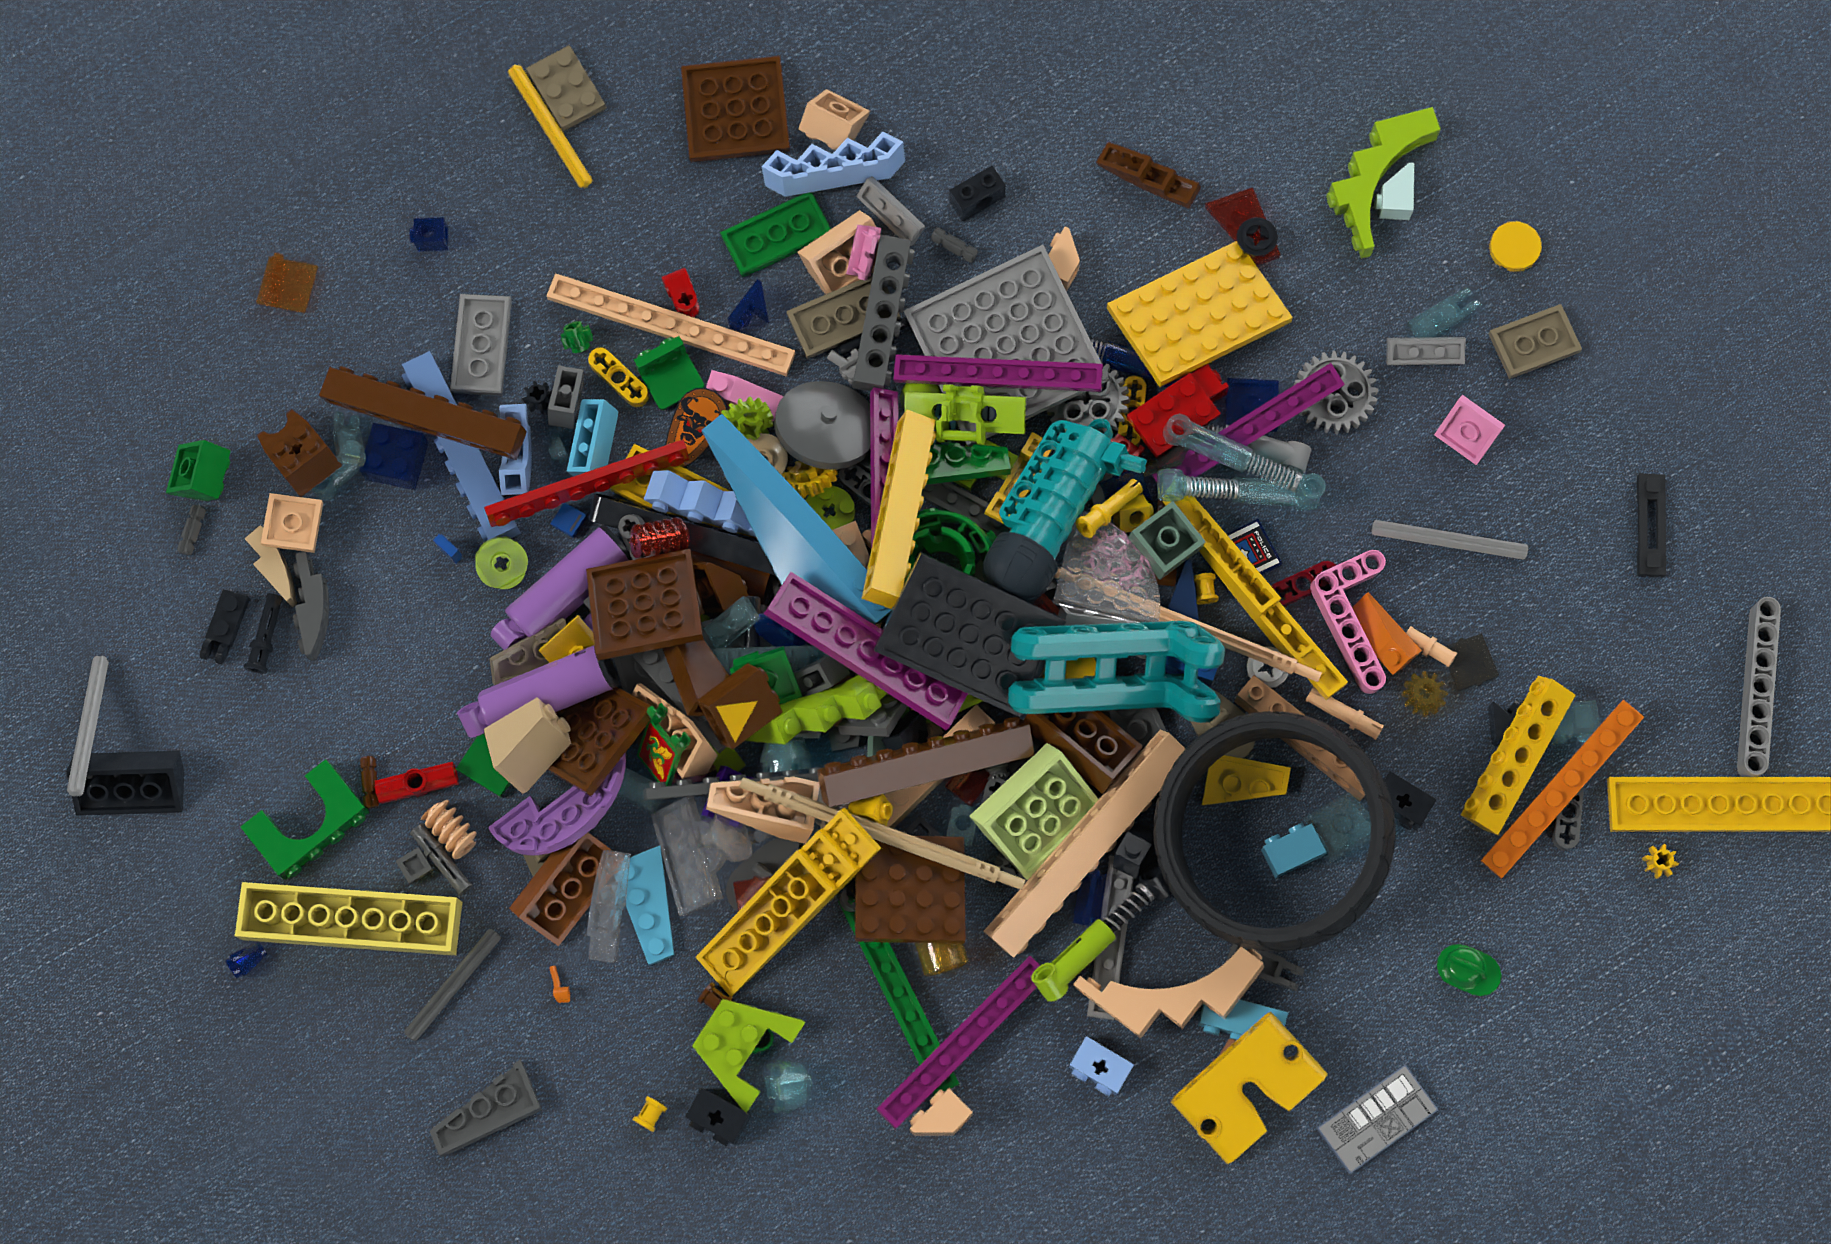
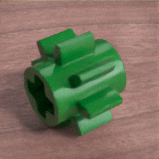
[560,321,593,353]

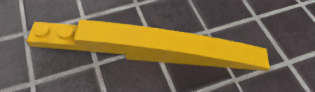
[1159,480,1348,700]

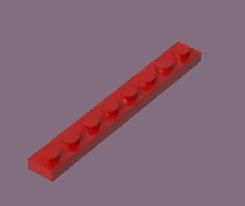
[484,439,689,528]

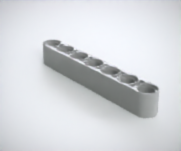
[1737,597,1781,777]

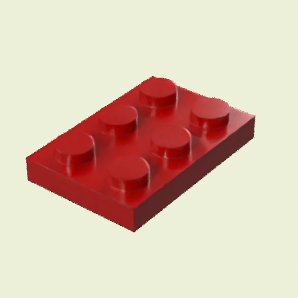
[1126,373,1221,459]

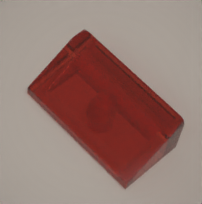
[945,768,989,806]

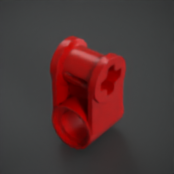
[661,267,700,318]

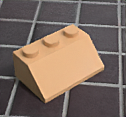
[798,210,880,295]

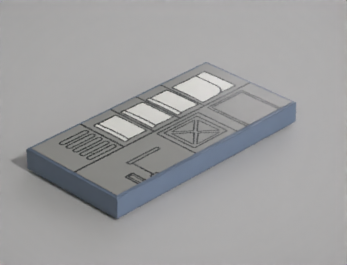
[1316,1065,1438,1174]

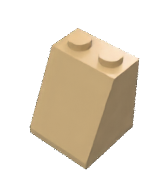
[484,697,571,794]

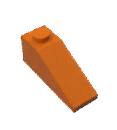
[1352,592,1422,675]

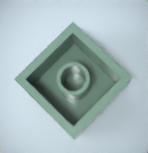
[1128,501,1206,580]

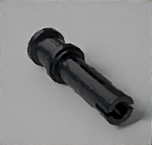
[244,593,283,674]

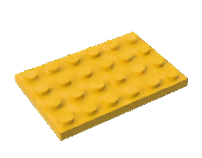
[1107,241,1293,387]

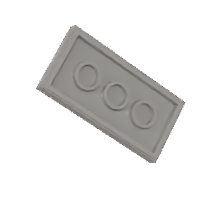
[450,294,512,396]

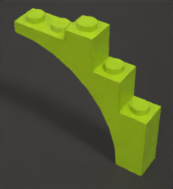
[1327,107,1440,259]
[745,675,887,744]

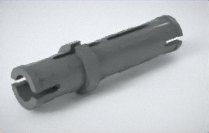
[410,823,473,896]

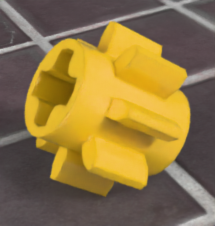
[1642,844,1679,879]

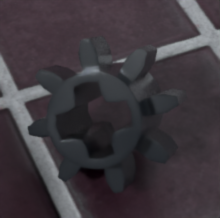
[522,381,552,414]

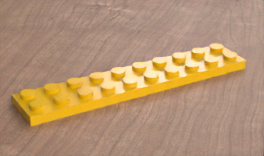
[1607,777,1831,832]

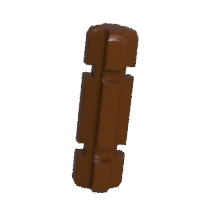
[360,756,379,808]

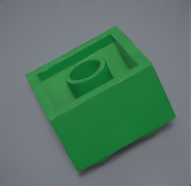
[166,440,231,501]

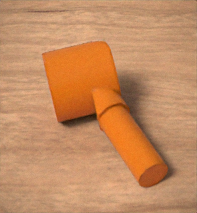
[549,966,570,1003]

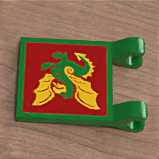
[637,703,691,787]

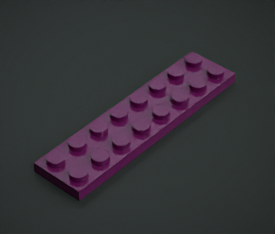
[764,572,968,731]

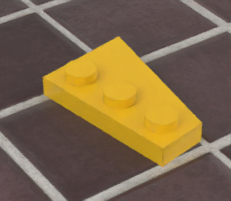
[1201,755,1291,806]

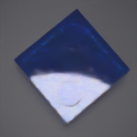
[359,423,429,491]

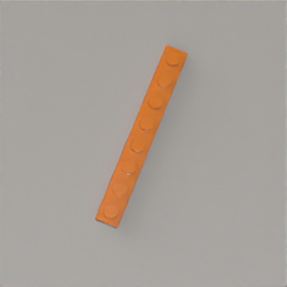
[1480,699,1644,879]

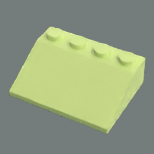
[969,743,1099,880]

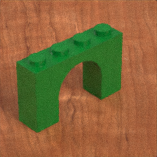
[240,759,369,880]

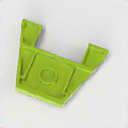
[692,999,806,1113]

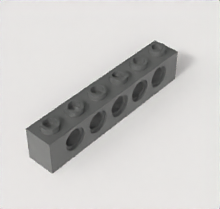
[853,235,914,391]

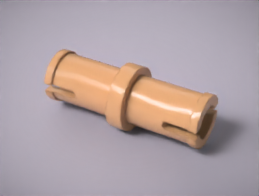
[1406,626,1457,667]

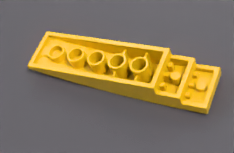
[696,808,881,997]

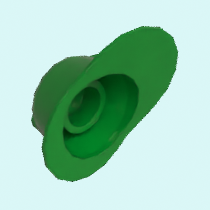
[1437,944,1501,996]

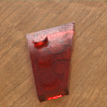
[1205,187,1281,266]

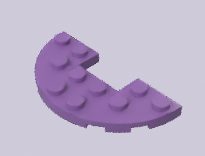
[488,753,626,855]

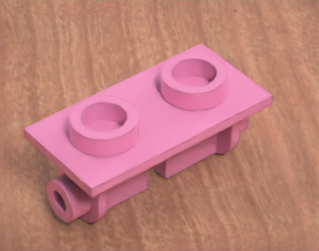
[846,224,881,280]

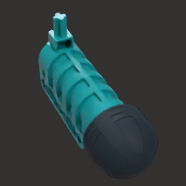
[982,418,1147,603]

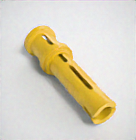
[1076,479,1143,538]

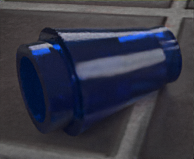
[224,942,267,979]

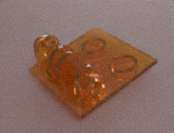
[256,253,318,313]

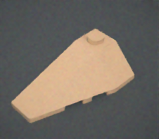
[632,683,717,779]
[706,777,820,844]

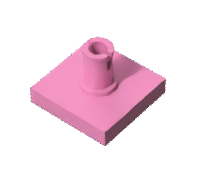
[1434,395,1505,465]

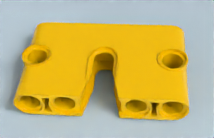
[1171,1012,1327,1164]

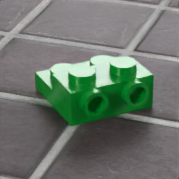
[730,646,802,705]

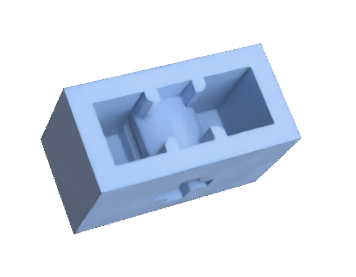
[1069,1036,1134,1096]

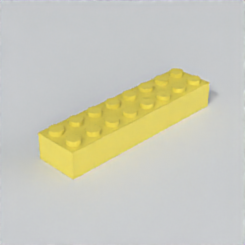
[235,882,462,956]

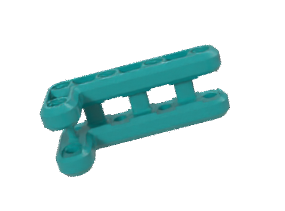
[1008,621,1225,723]

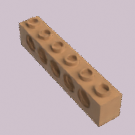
[1234,675,1365,801]

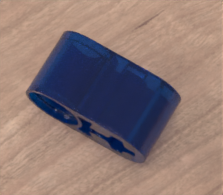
[754,612,806,650]

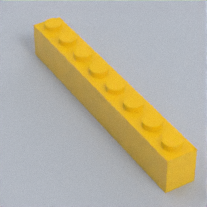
[862,410,936,609]

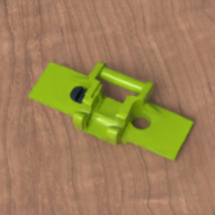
[905,384,1026,445]

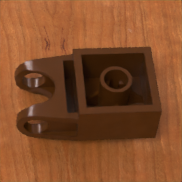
[257,409,342,497]

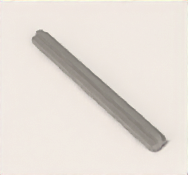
[1372,520,1528,559]
[67,656,109,796]

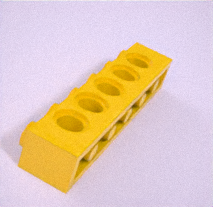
[1461,676,1576,835]

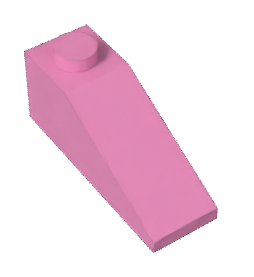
[706,370,783,421]

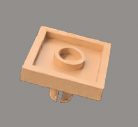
[261,493,323,553]

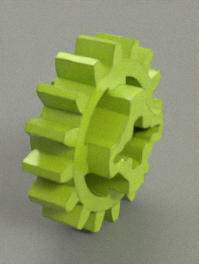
[722,396,774,441]

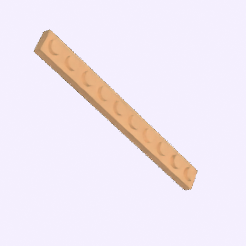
[547,273,795,377]

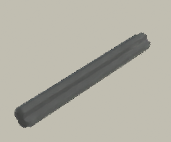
[404,929,501,1041]

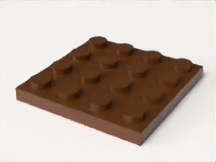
[681,56,790,162]
[586,549,704,660]
[547,687,651,796]
[855,836,966,944]

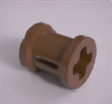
[697,982,734,1011]

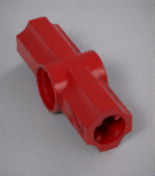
[375,761,459,804]

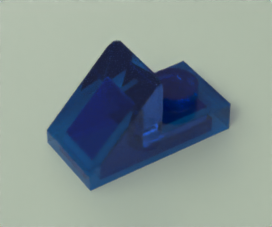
[727,279,769,332]

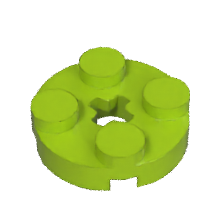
[806,486,855,530]
[475,536,528,589]

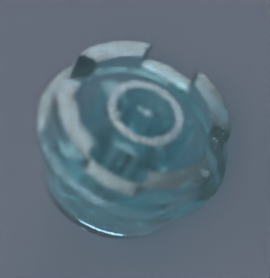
[760,737,813,773]
[765,1059,812,1114]

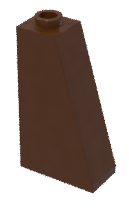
[662,640,730,716]

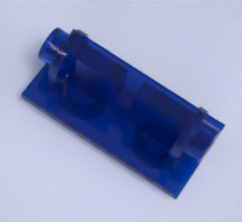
[1073,870,1107,926]

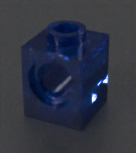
[409,217,449,252]

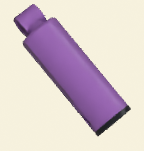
[491,524,633,650]
[457,645,619,737]

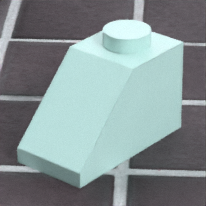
[1375,163,1414,220]

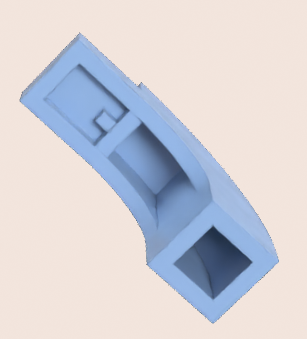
[499,404,532,495]

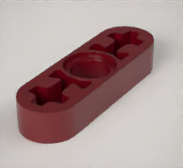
[1271,561,1336,607]

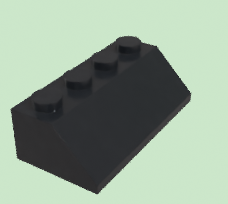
[66,751,184,816]

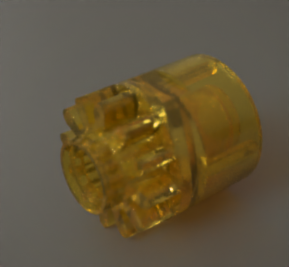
[914,943,969,977]

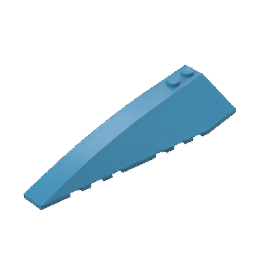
[702,414,893,626]

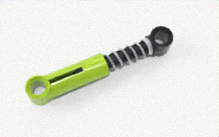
[1031,863,1172,1002]

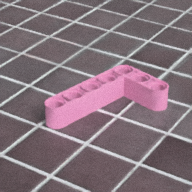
[1310,550,1386,694]

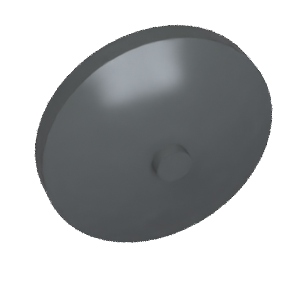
[774,381,871,469]

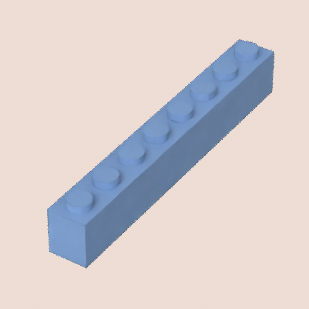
[402,351,521,542]

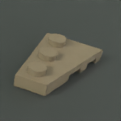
[489,617,566,685]

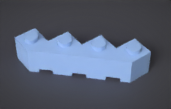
[762,131,905,197]
[643,470,756,537]

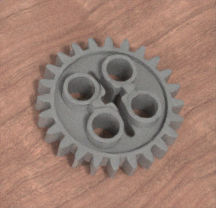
[1294,351,1378,434]
[1046,364,1130,433]

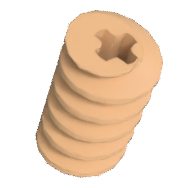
[420,799,477,859]

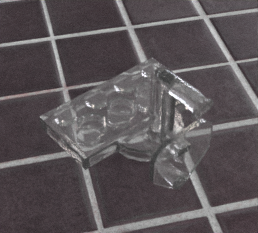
[651,796,773,916]

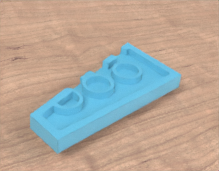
[614,845,675,966]

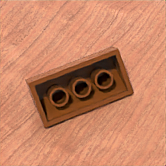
[509,832,625,946]

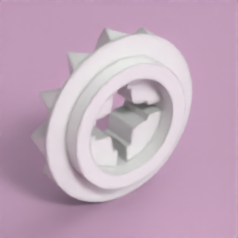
[1246,647,1288,688]

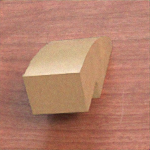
[245,525,297,607]

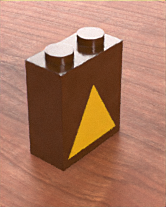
[697,663,783,750]

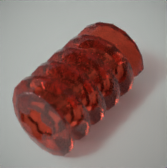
[630,517,690,558]

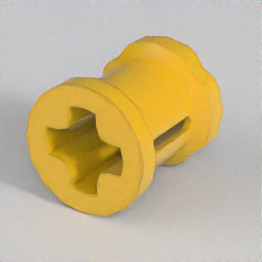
[1193,573,1219,604]
[632,1096,668,1132]

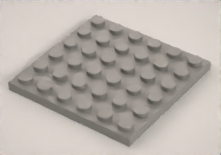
[904,245,1109,447]

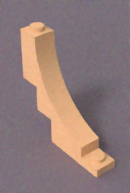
[1073,947,1264,1038]

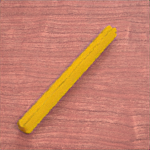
[508,65,592,188]

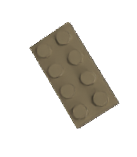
[786,275,901,359]

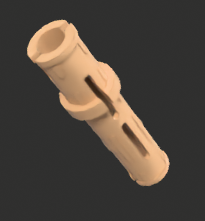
[1306,686,1384,740]

